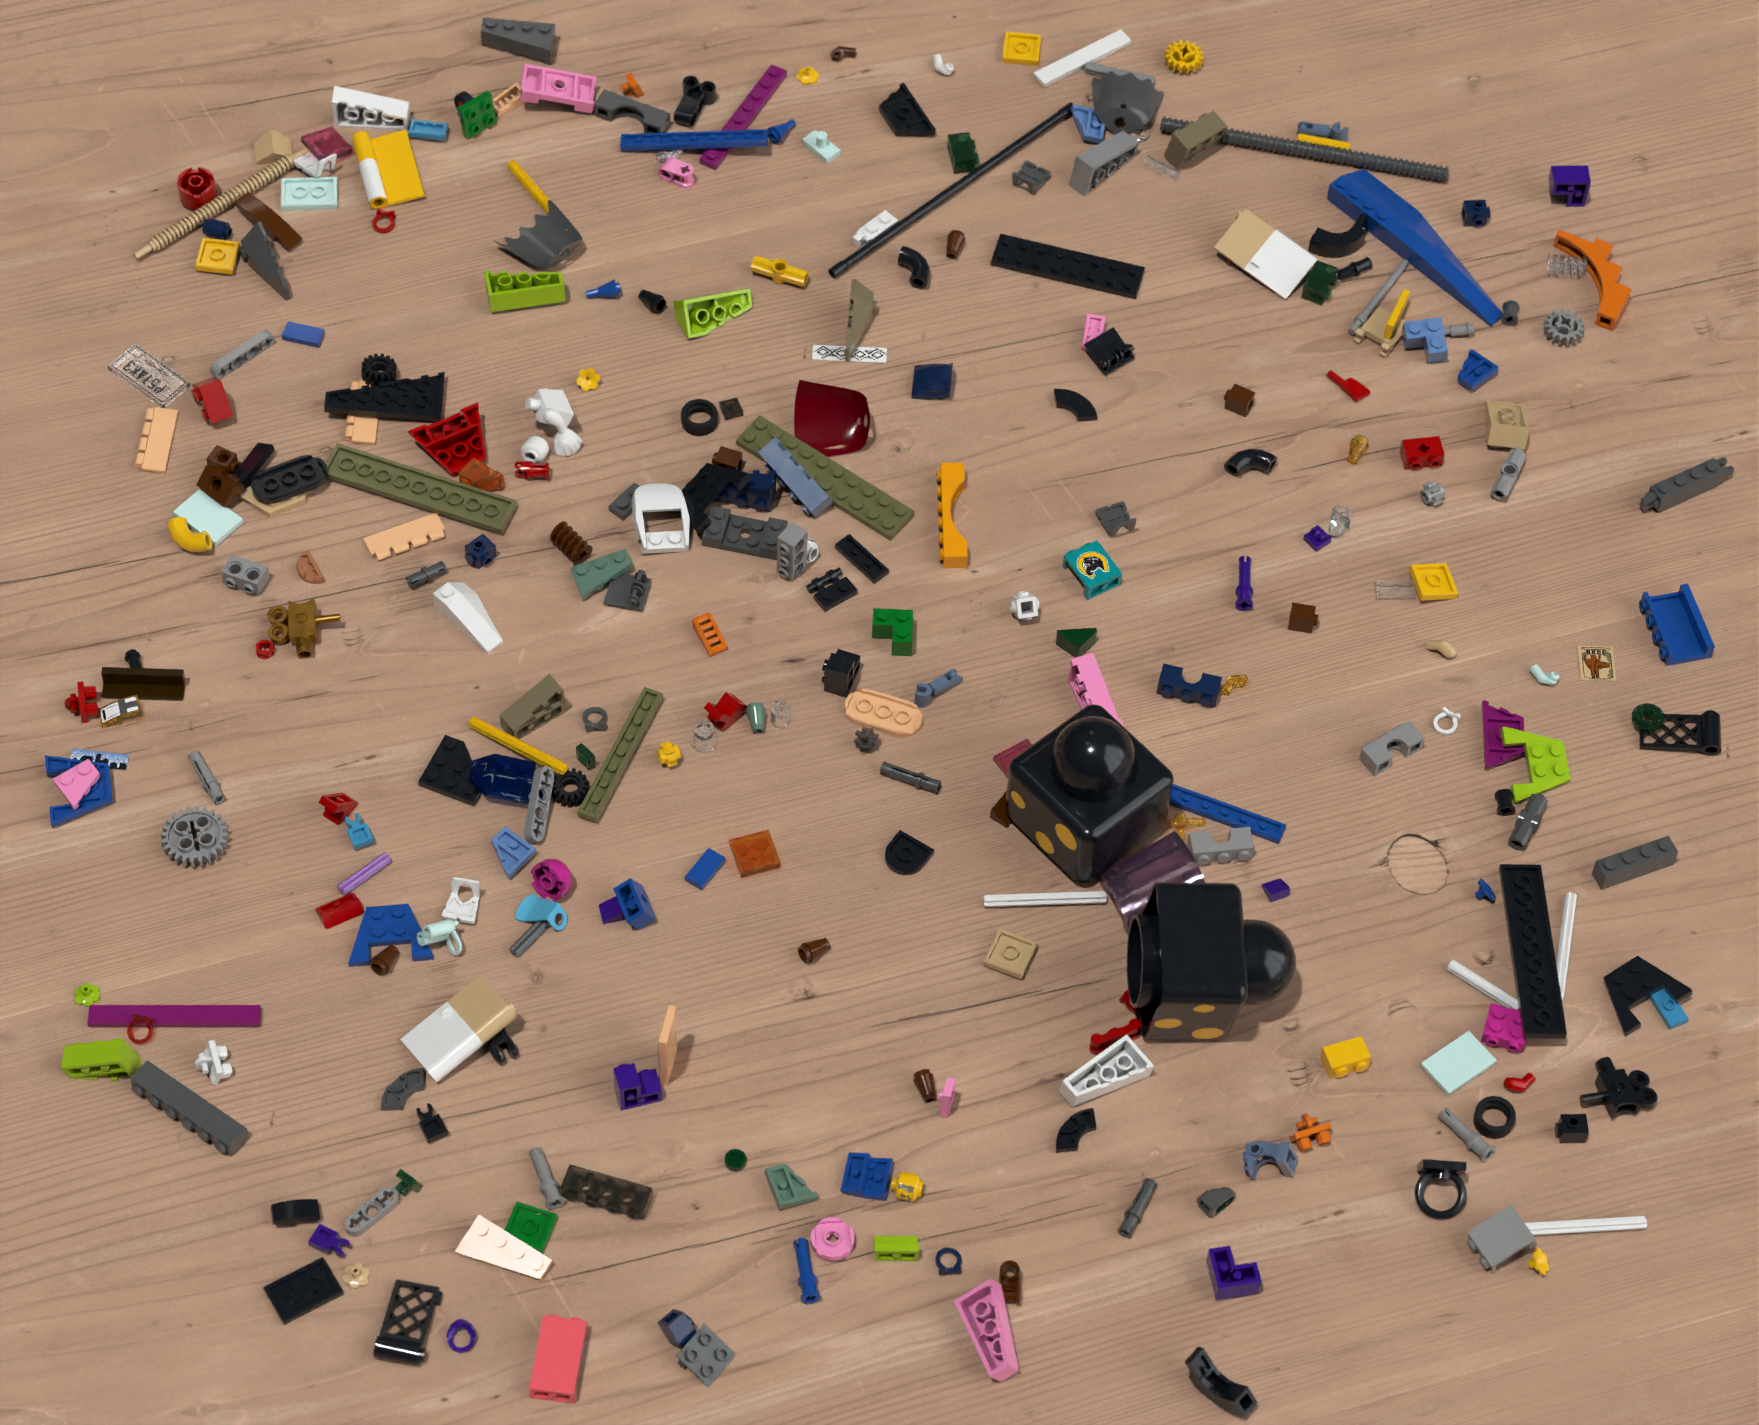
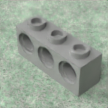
[777,522,808,582]

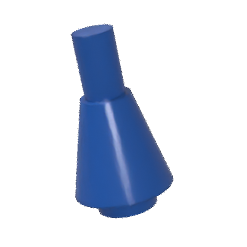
[768,119,796,144]
[586,279,621,299]

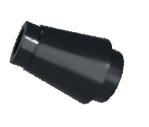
[638,289,666,313]

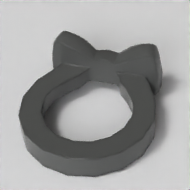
[582,707,607,732]

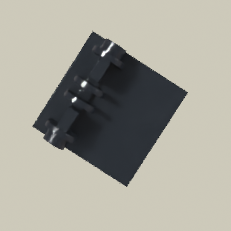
[1084,327,1135,375]

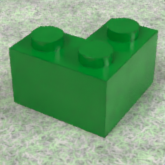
[872,608,913,656]

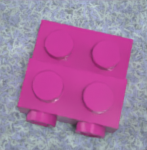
[1481,1003,1526,1053]

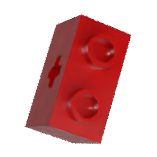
[1399,436,1445,470]

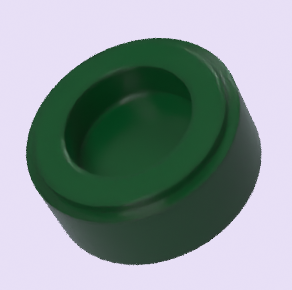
[725,1149,746,1172]

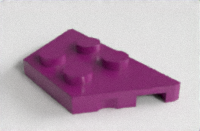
[1481,700,1525,769]

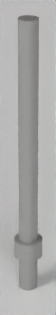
[1348,259,1409,335]

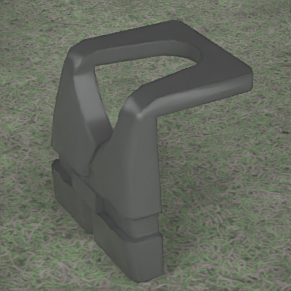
[1012,160,1051,194]
[1095,501,1136,537]

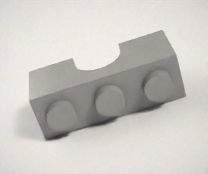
[1359,721,1424,776]
[1187,827,1254,865]

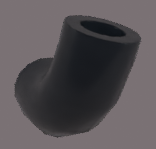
[898,246,930,289]
[1224,449,1278,477]

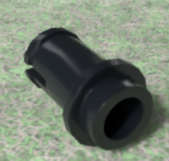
[124,649,143,668]

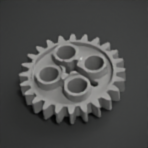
[160,806,229,868]

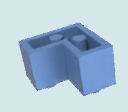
[1401,317,1448,363]

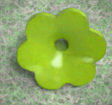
[74,983,100,1007]

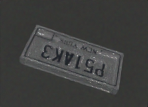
[108,343,190,408]

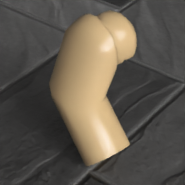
[1427,640,1457,658]

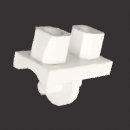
[194,1040,232,1085]

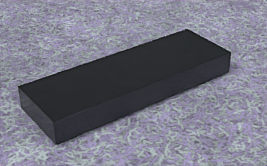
[233,443,275,487]
[835,534,889,584]

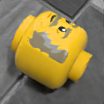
[891,1171,924,1202]

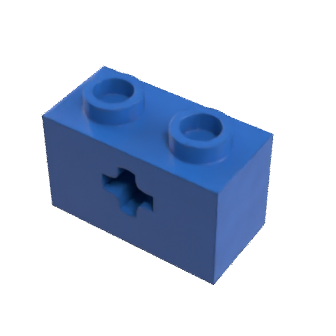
[613,878,656,930]

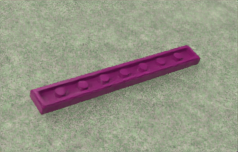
[87,1005,261,1027]

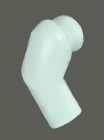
[1530,664,1559,685]

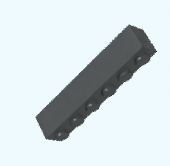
[130,1060,248,1157]

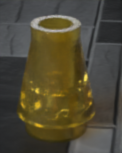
[1347,435,1369,465]

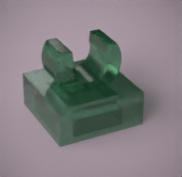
[395,1169,423,1196]

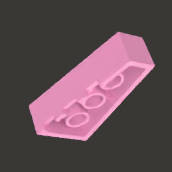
[1068,653,1123,725]
[954,1278,1019,1382]

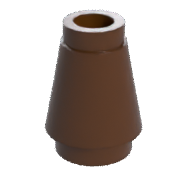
[946,230,965,259]
[798,938,830,963]
[370,945,399,975]
[913,1069,936,1103]

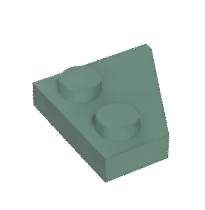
[764,1164,819,1209]

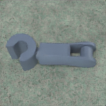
[1297,121,1348,142]
[914,669,963,708]

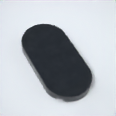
[251,455,328,504]

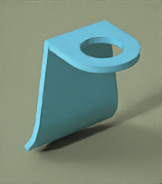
[515,894,567,930]

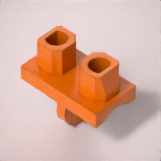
[1289,1113,1332,1152]

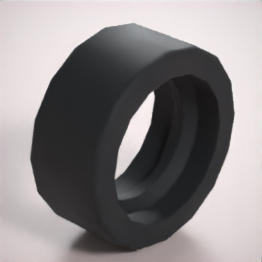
[681,399,718,436]
[1473,1096,1516,1139]

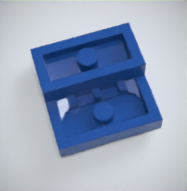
[841,1153,894,1201]

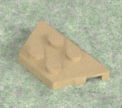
[239,486,306,518]

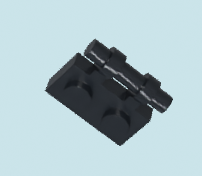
[806,567,858,612]

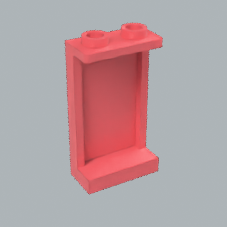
[529,1315,588,1404]

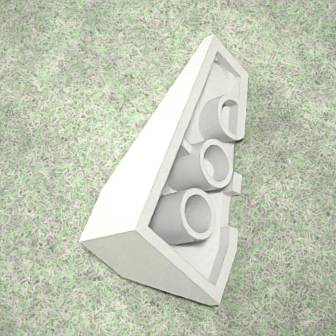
[433,582,503,654]

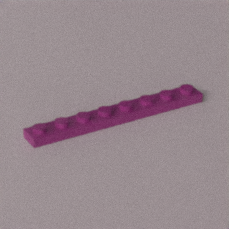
[699,64,787,170]

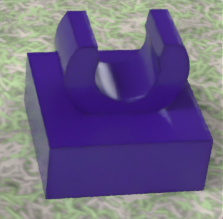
[1303,525,1332,552]

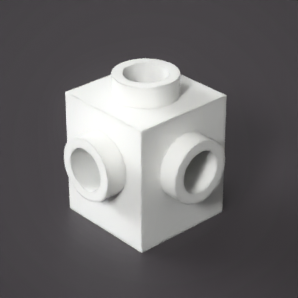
[1010,591,1039,620]

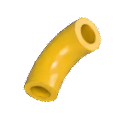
[167,517,212,552]

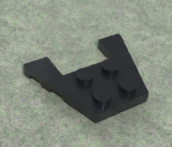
[681,463,752,534]
[1603,956,1692,1037]

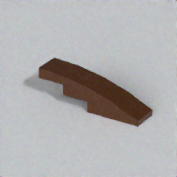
[234,192,302,252]

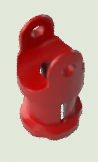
[514,461,549,480]

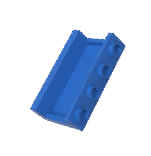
[1639,584,1715,666]

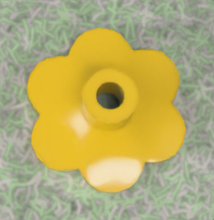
[796,67,819,85]
[576,368,600,391]
[1528,1248,1549,1276]

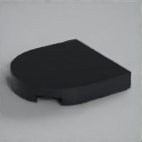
[885,830,934,875]

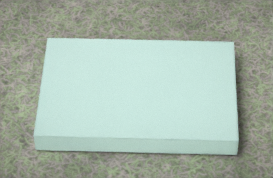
[281,177,338,211]
[173,489,243,547]
[1420,1031,1497,1097]

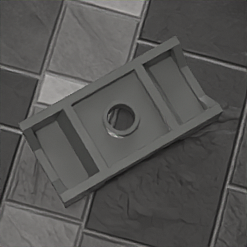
[702,506,788,560]

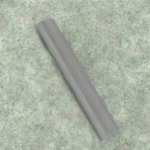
[1084,62,1155,85]

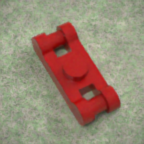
[1089,1018,1141,1055]

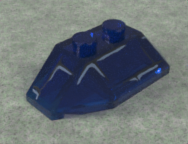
[469,754,543,805]

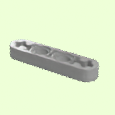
[210,330,275,379]
[524,766,554,843]

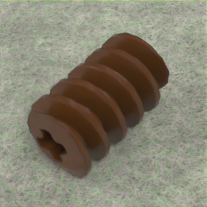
[550,521,593,564]

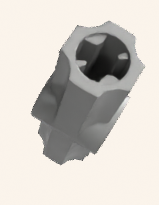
[1490,448,1527,501]

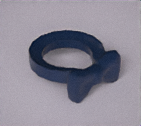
[935,1248,962,1276]

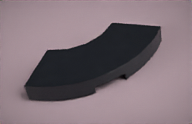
[1054,389,1097,421]
[1056,1108,1096,1153]

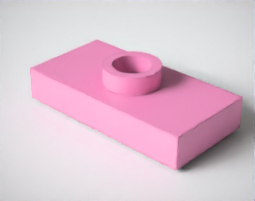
[1081,313,1106,351]
[938,1077,955,1118]

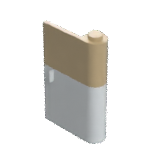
[1214,208,1319,300]
[400,975,518,1083]

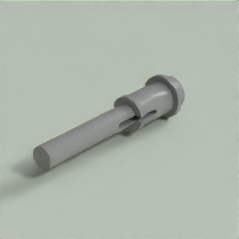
[1443,322,1474,337]

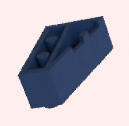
[714,470,776,512]

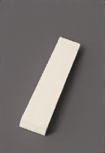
[1033,29,1132,88]

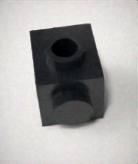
[1555,1114,1589,1143]

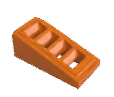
[692,612,728,657]

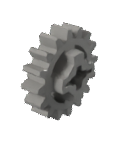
[1543,309,1585,346]

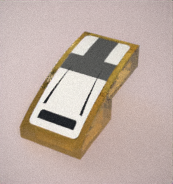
[98,695,142,728]

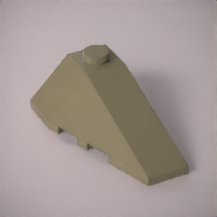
[845,279,877,362]

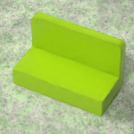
[874,1235,919,1262]

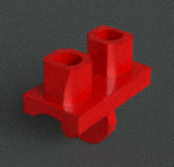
[64,681,99,723]

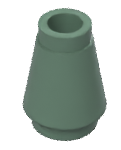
[746,702,766,734]

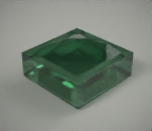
[576,743,595,770]

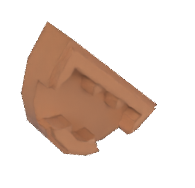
[296,550,325,584]

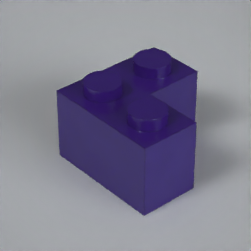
[1548,165,1591,207]
[613,1063,662,1111]
[1206,1246,1262,1300]

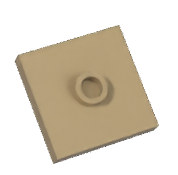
[983,928,1038,979]

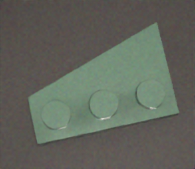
[570,549,633,601]

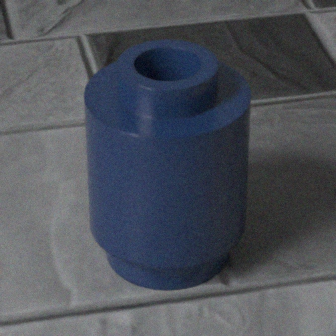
[202,219,232,240]

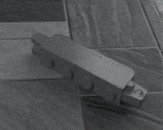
[1639,457,1735,513]

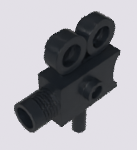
[1580,1057,1658,1118]

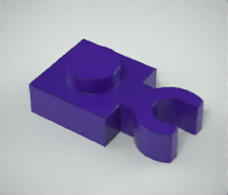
[308,1224,350,1258]

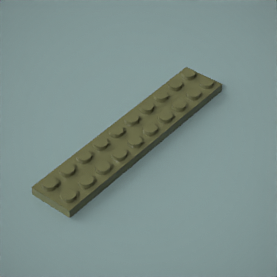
[736,415,914,541]
[326,443,517,534]

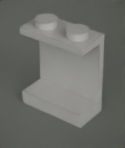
[1467,1205,1537,1274]

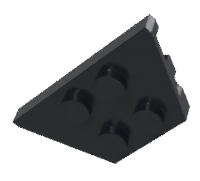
[879,82,936,136]

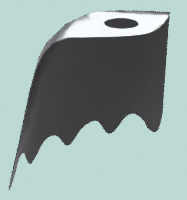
[1092,71,1164,134]
[494,200,582,268]

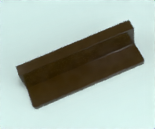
[101,667,186,701]

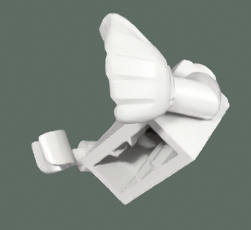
[525,388,582,457]

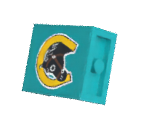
[1063,540,1122,600]

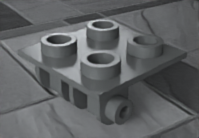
[603,570,652,611]
[676,1324,736,1387]

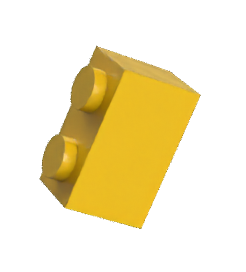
[1320,1036,1371,1079]

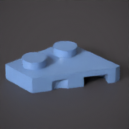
[1071,104,1105,144]

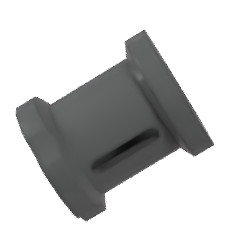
[1501,300,1520,325]

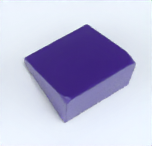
[1262,878,1290,902]
[599,896,623,924]

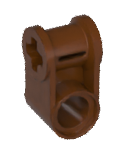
[999,1260,1020,1305]

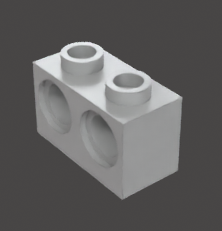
[221,554,270,596]

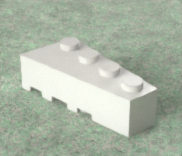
[332,86,410,131]
[1059,1034,1154,1107]

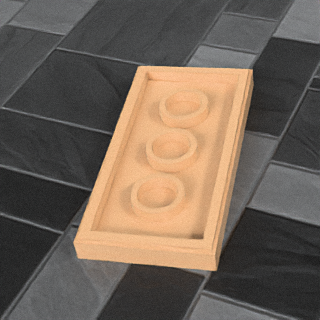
[658,1005,677,1086]

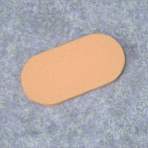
[844,689,923,738]

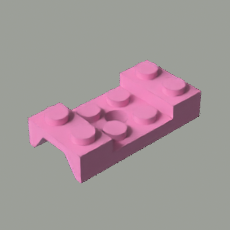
[520,64,596,114]

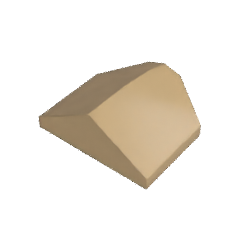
[254,130,293,165]

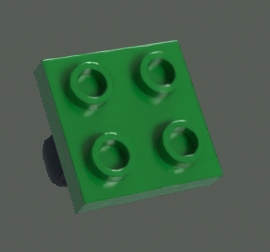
[454,91,497,139]

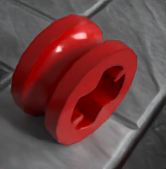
[256,640,274,660]

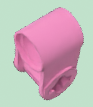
[658,157,695,188]

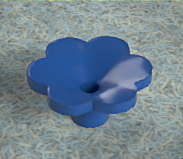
[1475,878,1496,901]

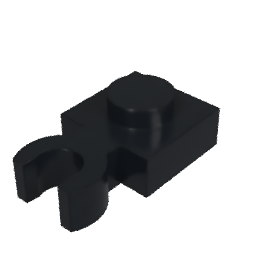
[416,1103,448,1143]

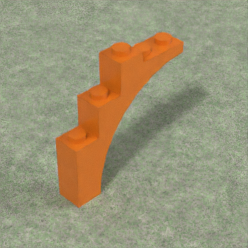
[1553,230,1632,331]

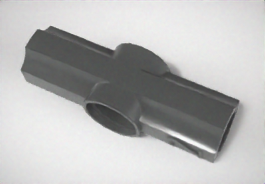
[1508,793,1548,850]

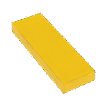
[1384,289,1410,340]

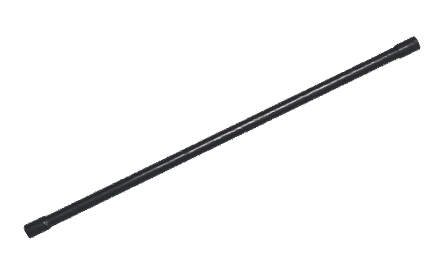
[828,102,1073,279]

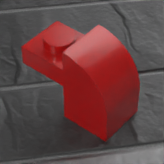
[704,692,747,730]

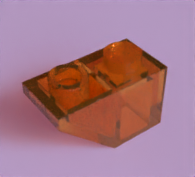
[459,458,505,492]

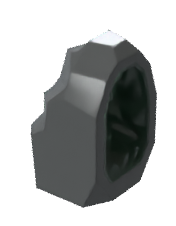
[1197,1187,1236,1217]

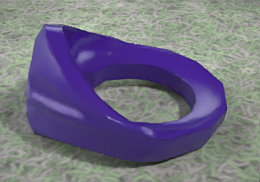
[447,1319,476,1353]

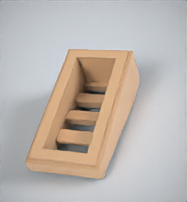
[492,82,526,117]

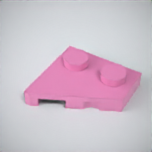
[53,759,100,810]

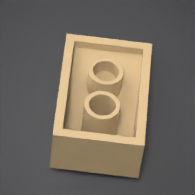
[1485,400,1530,449]

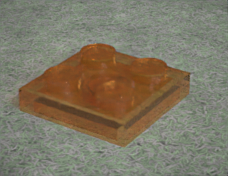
[729,830,781,878]

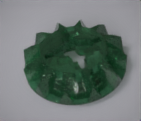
[1632,703,1664,732]

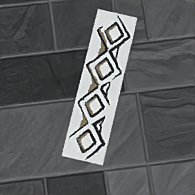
[812,345,887,363]

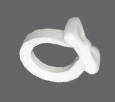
[1433,707,1461,736]

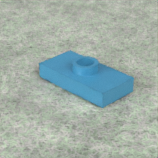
[408,119,448,141]
[1649,989,1689,1030]

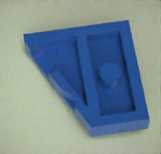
[1458,349,1498,391]

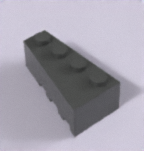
[481,17,556,65]

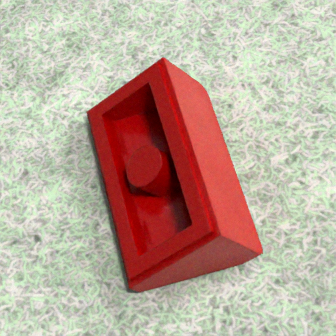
[315,893,364,929]

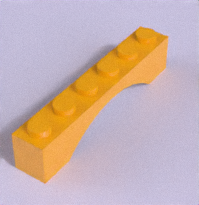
[936,462,968,568]

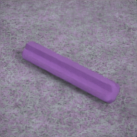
[338,852,391,895]

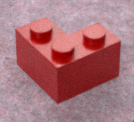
[191,377,233,424]

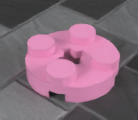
[811,1217,855,1261]

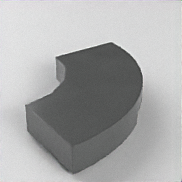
[381,1068,425,1111]

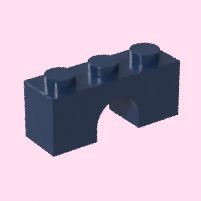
[1157,664,1222,708]

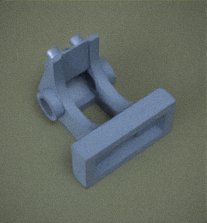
[1242,1140,1298,1181]

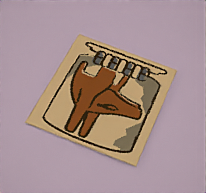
[1577,646,1616,681]

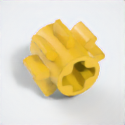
[656,741,681,767]

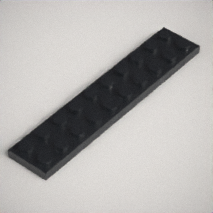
[1499,864,1567,1039]

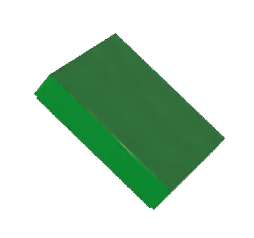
[505,1202,558,1254]

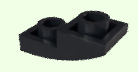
[270,1199,320,1226]

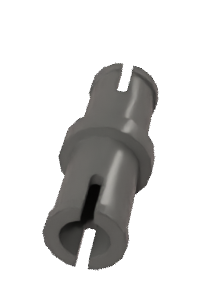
[406,561,447,588]

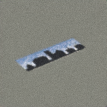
[70,748,129,770]

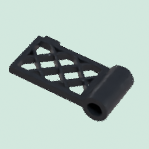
[1639,710,1722,756]
[373,1279,443,1366]

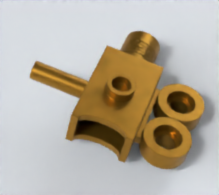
[267,598,341,658]

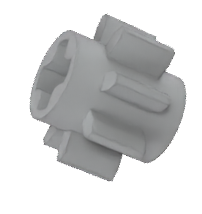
[1420,481,1445,506]

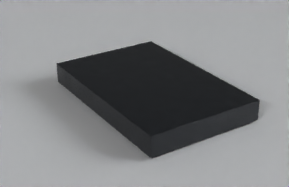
[263,1257,344,1325]

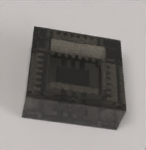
[719,397,743,421]

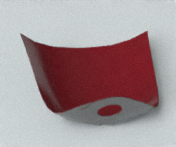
[794,380,870,457]

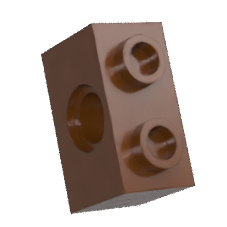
[196,464,245,506]

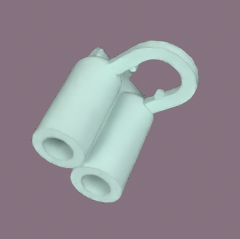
[417,919,462,955]

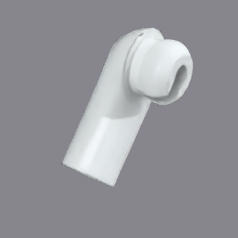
[933,54,954,75]

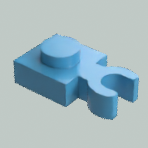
[345,813,374,850]

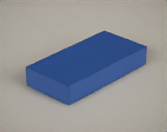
[282,321,325,348]
[685,848,726,890]

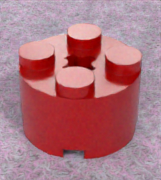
[177,167,217,211]

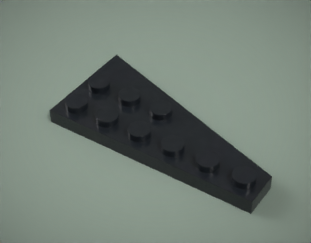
[324,372,445,422]

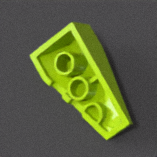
[673,288,753,338]

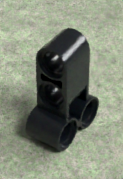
[673,76,716,127]

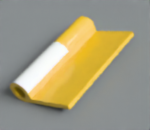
[352,129,425,209]

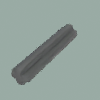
[510,914,557,957]

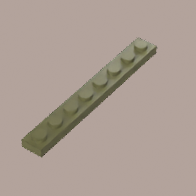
[577,687,663,823]

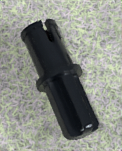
[1336,257,1372,280]

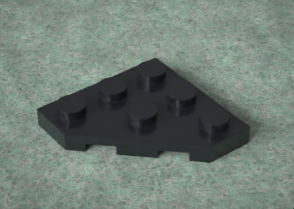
[418,735,483,807]

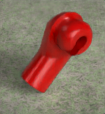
[1503,1073,1535,1093]

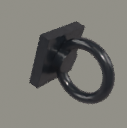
[1415,1159,1467,1220]

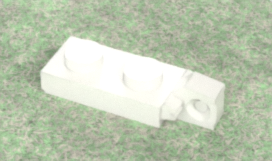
[852,210,898,248]

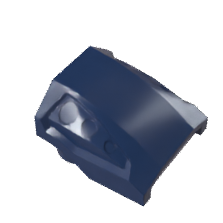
[911,363,953,400]

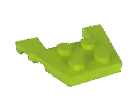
[1500,727,1570,804]

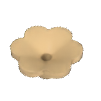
[343,1263,370,1289]

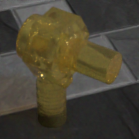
[1171,814,1205,840]

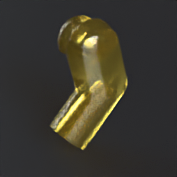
[1221,674,1249,696]

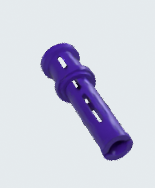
[1235,556,1253,611]

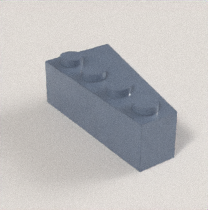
[758,437,833,518]

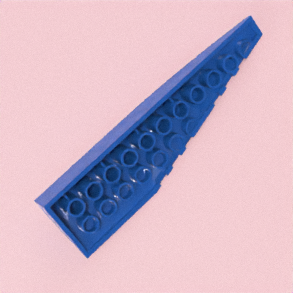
[1327,169,1503,327]

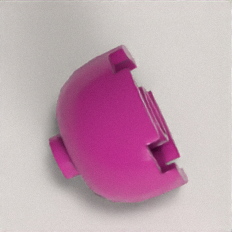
[530,859,572,901]

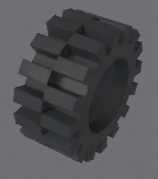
[361,353,397,387]
[552,768,589,808]

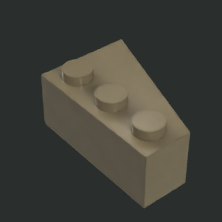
[1164,110,1227,170]
[500,674,565,739]

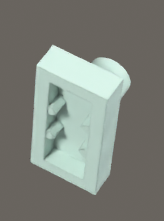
[802,130,841,164]

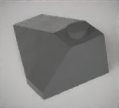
[239,221,290,300]

